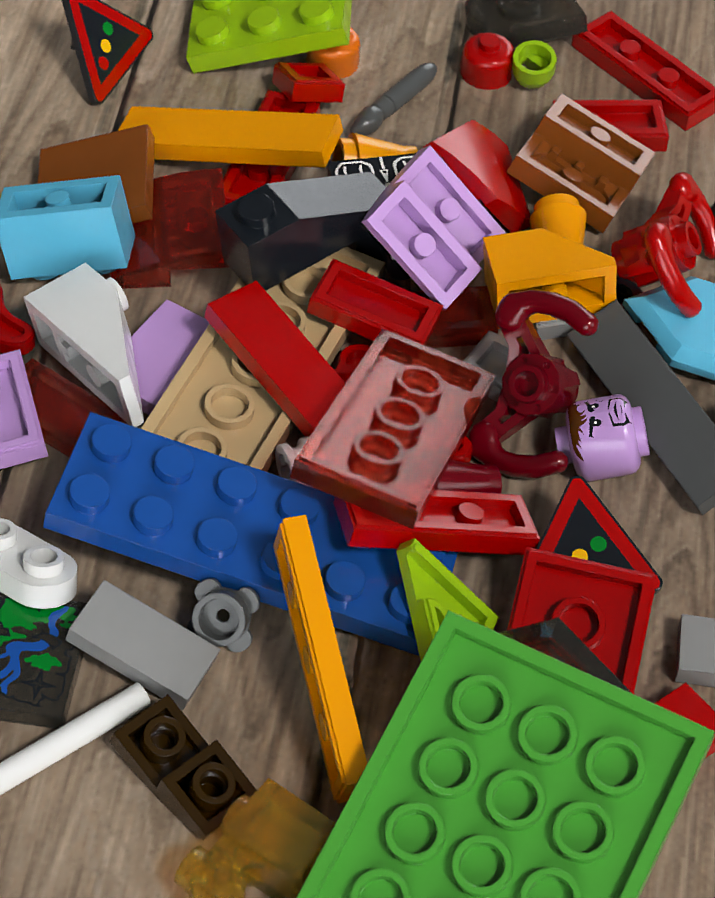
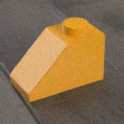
[483,228,617,329]

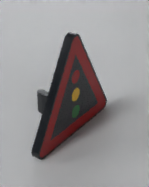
[61,0,153,105]
[537,476,663,594]

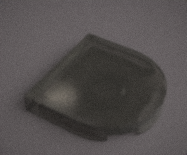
[465,0,587,48]

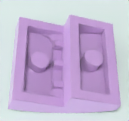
[362,145,506,311]

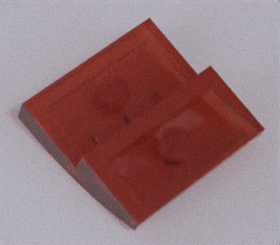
[111,168,230,289]

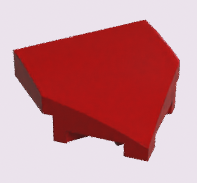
[423,119,531,233]

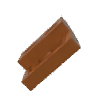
[507,94,656,233]

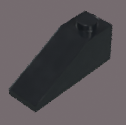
[215,172,386,291]

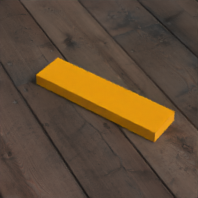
[118,106,343,168]
[273,515,367,803]

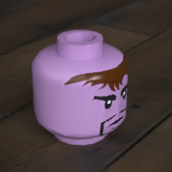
[555,394,650,482]

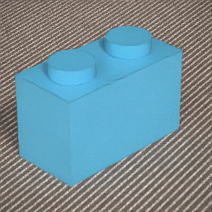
[0,175,136,280]

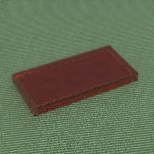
[290,329,496,529]

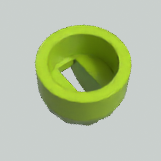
[512,40,557,89]

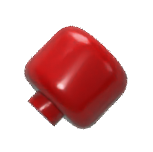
[460,32,515,90]

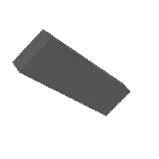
[567,300,715,515]

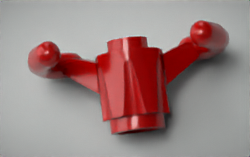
[611,172,715,318]

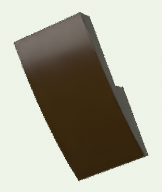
[109,694,261,840]

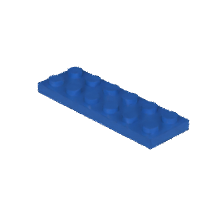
[43,412,458,656]

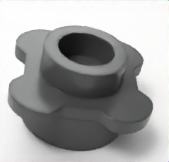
[187,578,260,652]

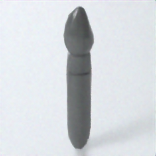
[350,62,437,135]

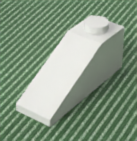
[23,263,144,427]

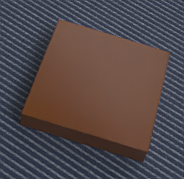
[38,124,155,223]

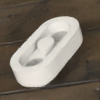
[0,518,78,609]

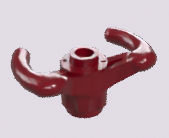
[468,289,599,478]

